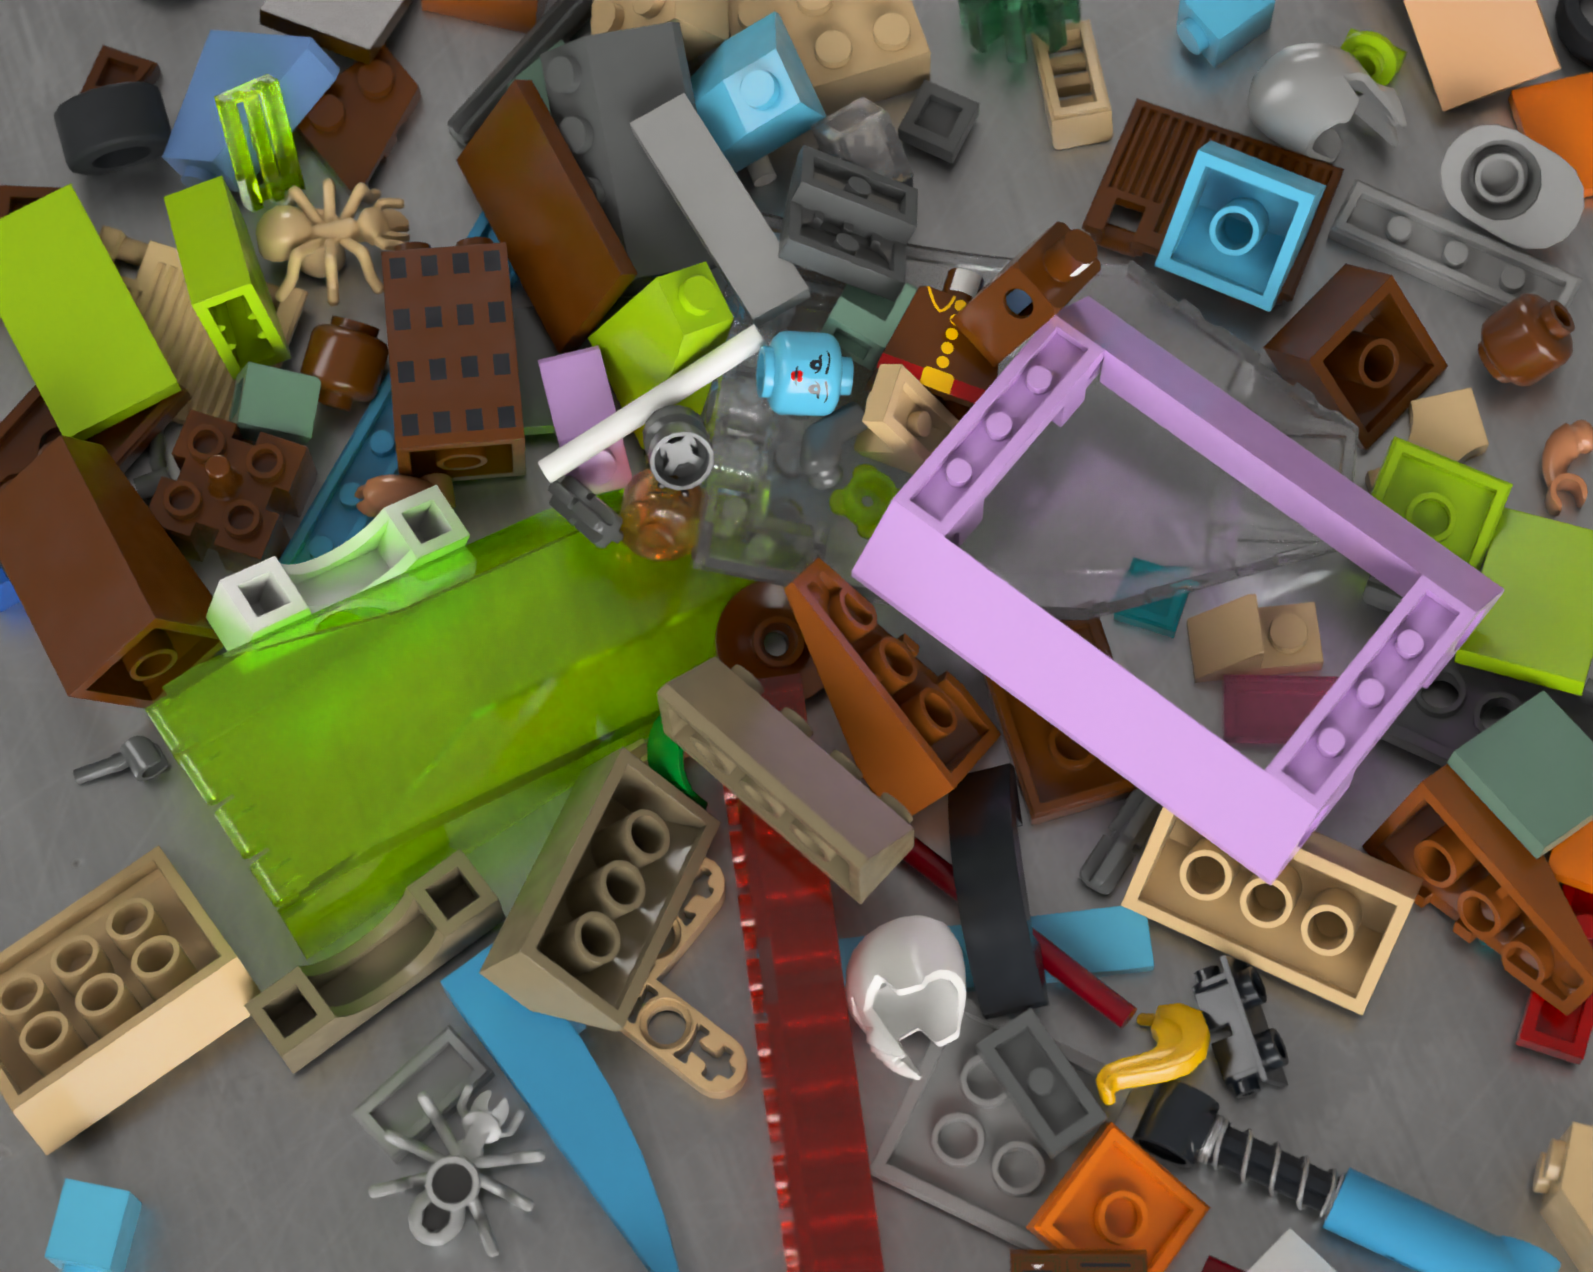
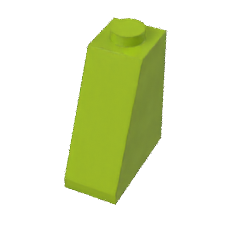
[164,175,291,380]
[588,261,734,449]

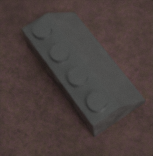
[540,22,717,296]

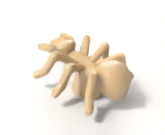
[256,178,410,306]

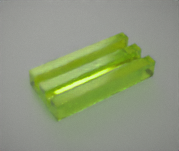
[214,73,306,213]

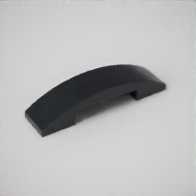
[948,763,1049,1020]

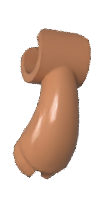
[1542,419,1593,516]
[355,473,456,517]

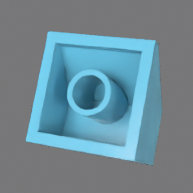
[1154,141,1326,312]

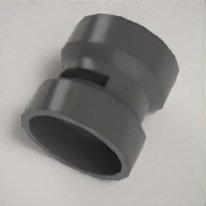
[643,405,714,490]

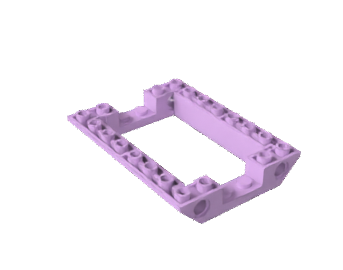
[851,296,1505,886]

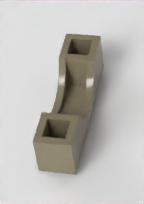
[244,849,506,1074]

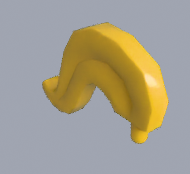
[1096,1003,1211,1105]

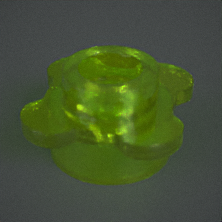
[829,464,900,540]

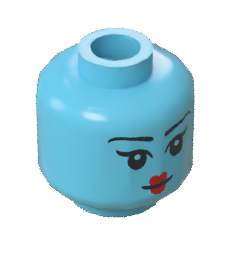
[756,331,854,417]

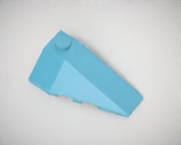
[691,11,828,173]

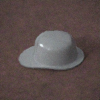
[1440,124,1585,249]

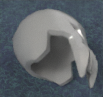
[1247,43,1407,162]

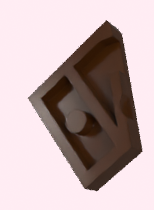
[295,44,422,202]

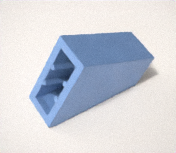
[162,30,340,192]

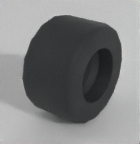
[54,82,172,175]

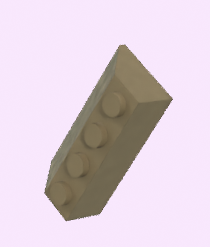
[657,657,914,904]
[479,747,721,1032]

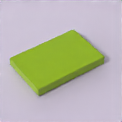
[1454,507,1593,696]

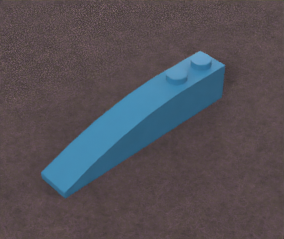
[440,943,680,1272]

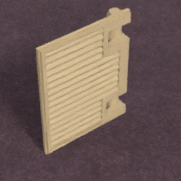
[99,225,308,444]

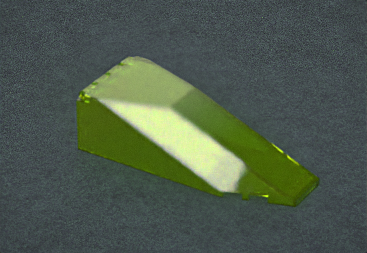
[144,459,806,960]

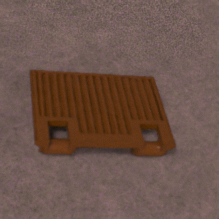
[1082,98,1344,307]

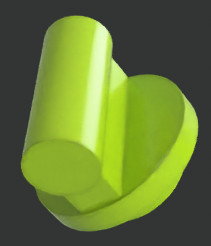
[1340,28,1407,86]

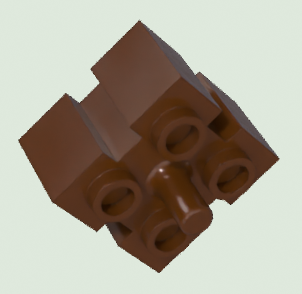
[148,409,318,573]

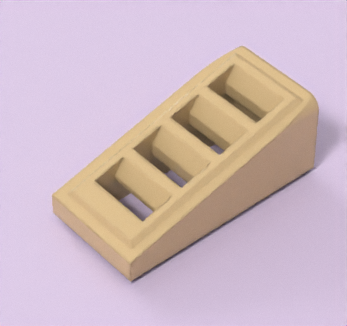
[1030,19,1113,150]

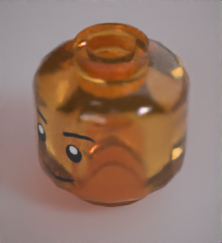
[619,468,705,562]

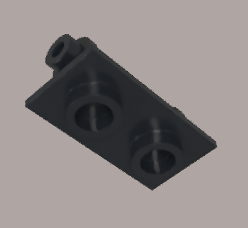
[1192,955,1289,1098]

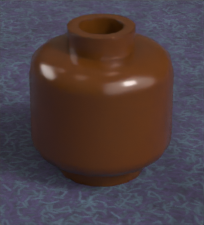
[1478,293,1575,386]
[300,315,389,412]

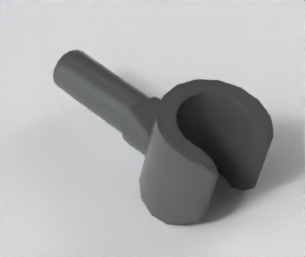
[133,429,171,507]
[73,736,169,785]

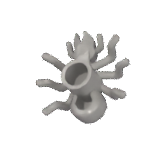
[368,1084,545,1257]

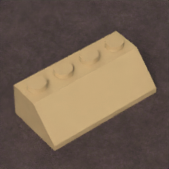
[1121,807,1423,1016]

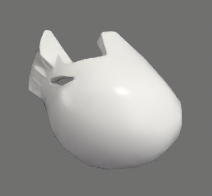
[845,915,966,1080]

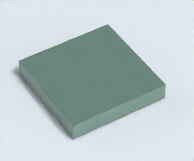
[1447,690,1593,859]

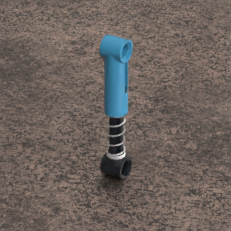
[1132,1079,1561,1272]

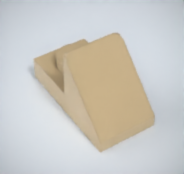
[854,364,959,474]
[1186,594,1324,683]

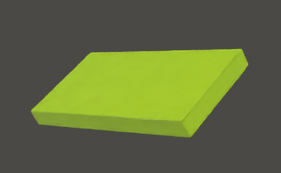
[0,183,181,440]

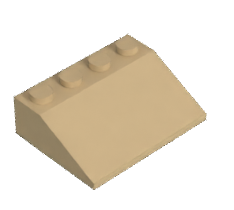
[0,845,261,1156]

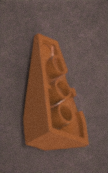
[783,557,1001,816]
[1362,764,1593,1016]

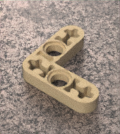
[619,857,748,1099]

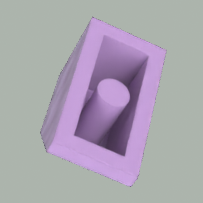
[537,345,634,495]

